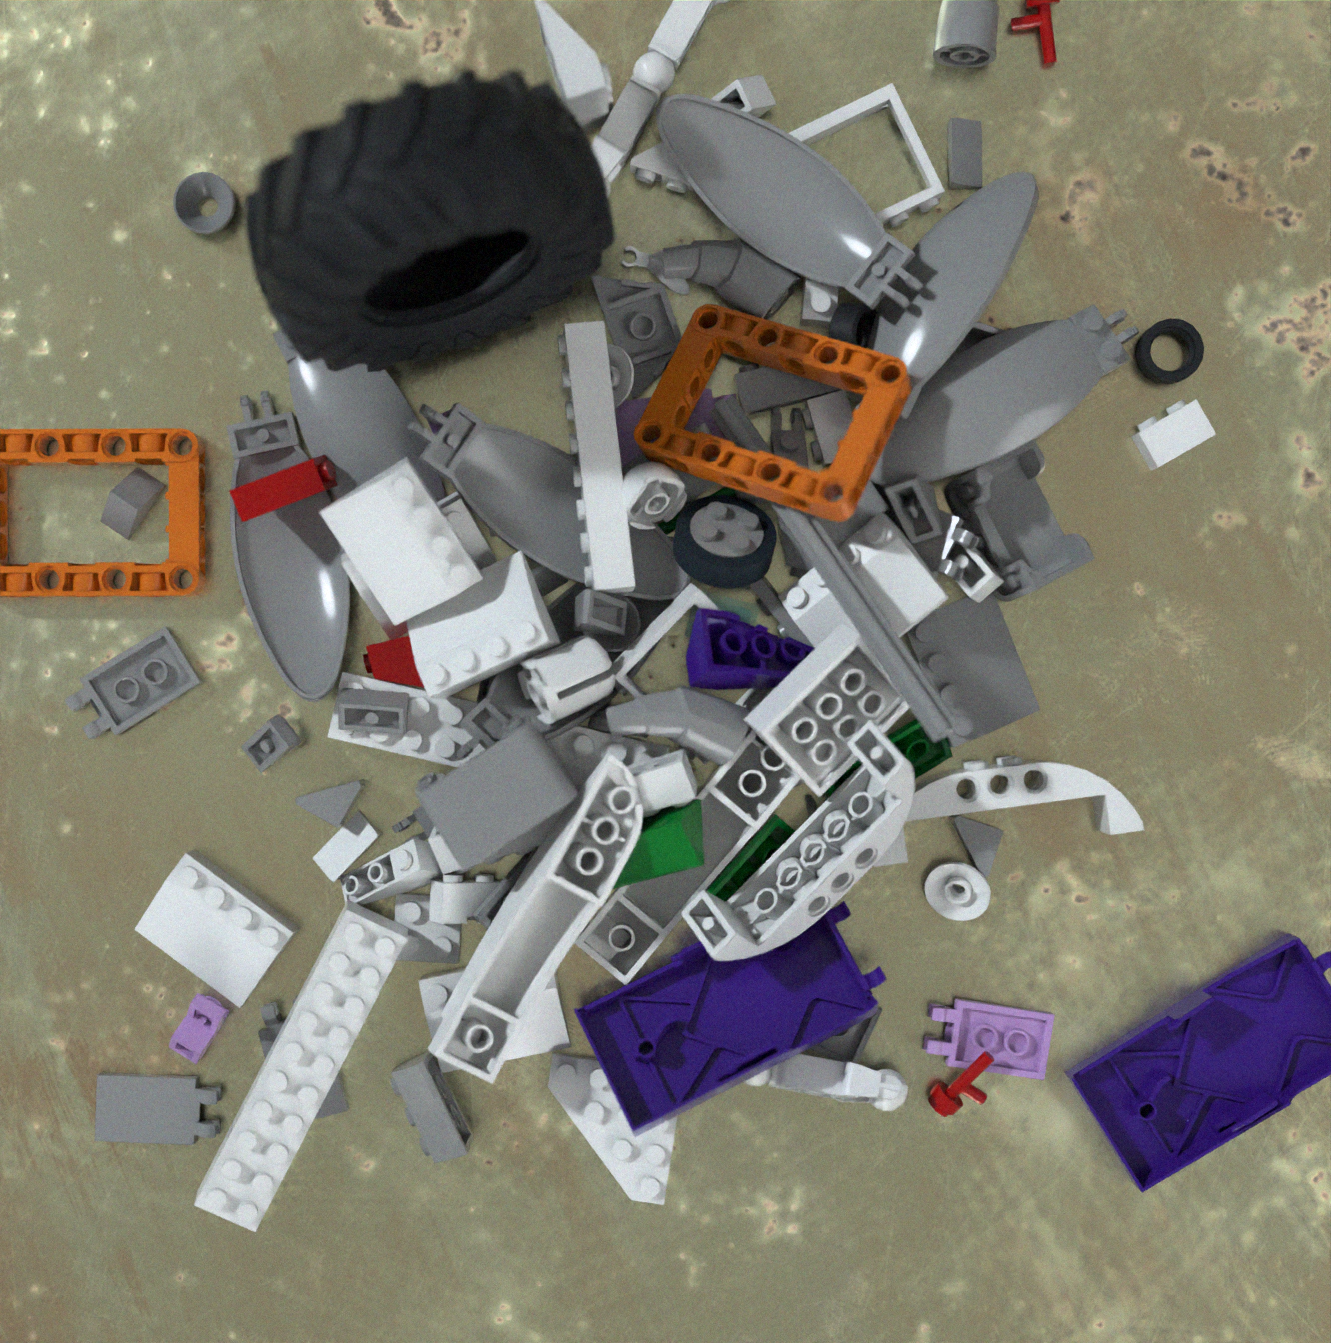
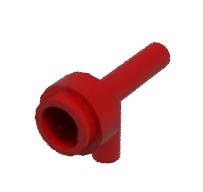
[1011,0,1060,64]
[928,1051,994,1117]

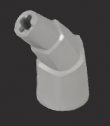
[933,0,1000,68]
[663,237,801,320]
[606,685,750,766]

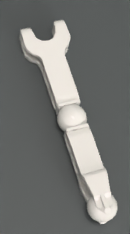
[592,0,731,197]
[743,1054,908,1111]

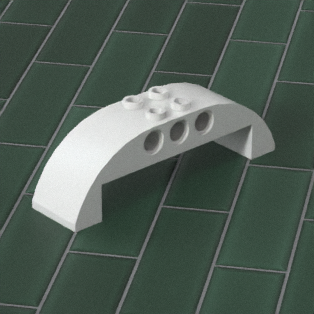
[681,720,915,961]
[873,755,1144,867]

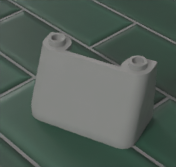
[946,440,1095,602]
[414,714,577,870]

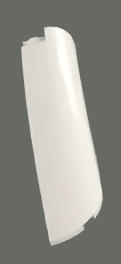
[574,728,800,985]
[428,753,643,1084]

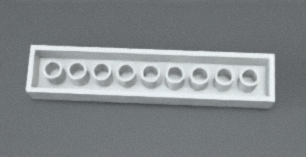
[328,672,669,783]
[194,900,408,1232]

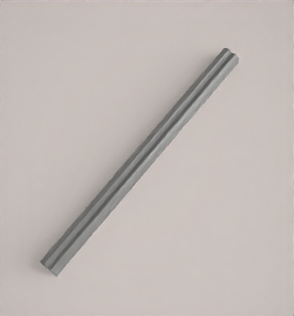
[709,396,960,742]

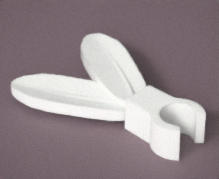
[621,244,690,295]

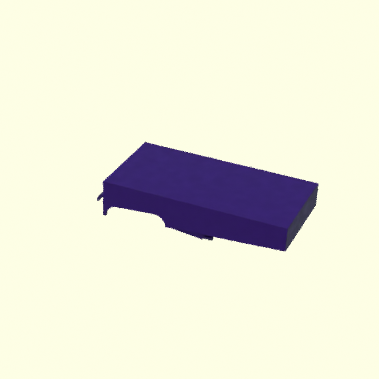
[573,901,887,1137]
[1065,933,1331,1193]

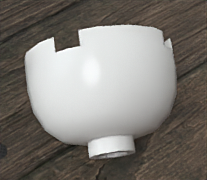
[623,462,687,529]

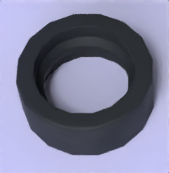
[829,303,877,348]
[1136,318,1204,385]

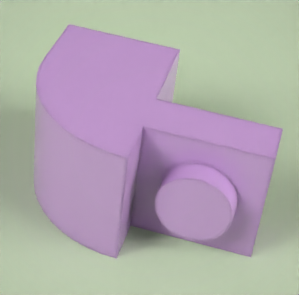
[169,993,230,1064]

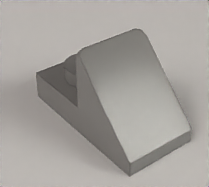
[241,715,301,773]

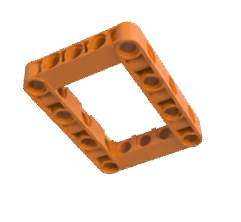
[634,304,912,522]
[0,428,206,597]

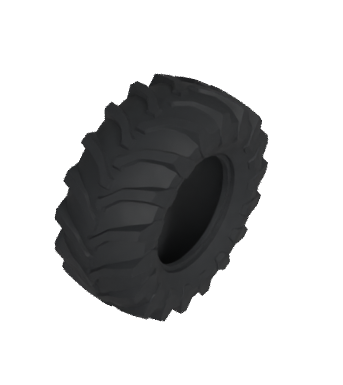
[243,69,615,372]

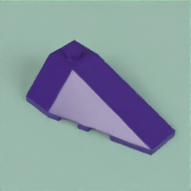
[686,608,815,690]

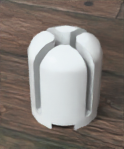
[517,636,615,725]

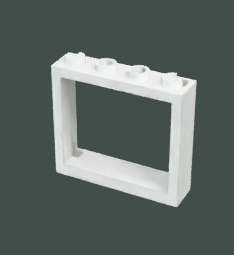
[789,83,945,227]
[610,583,776,765]

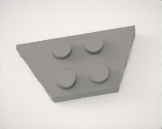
[591,275,682,399]

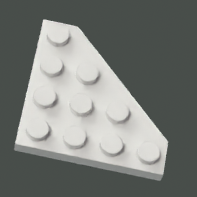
[548,1052,677,1205]

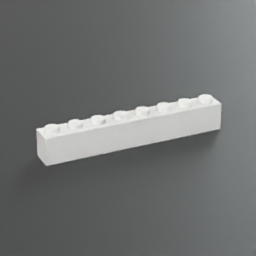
[557,321,635,594]
[428,749,698,875]

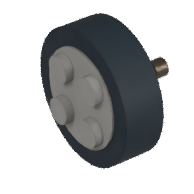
[673,495,777,589]

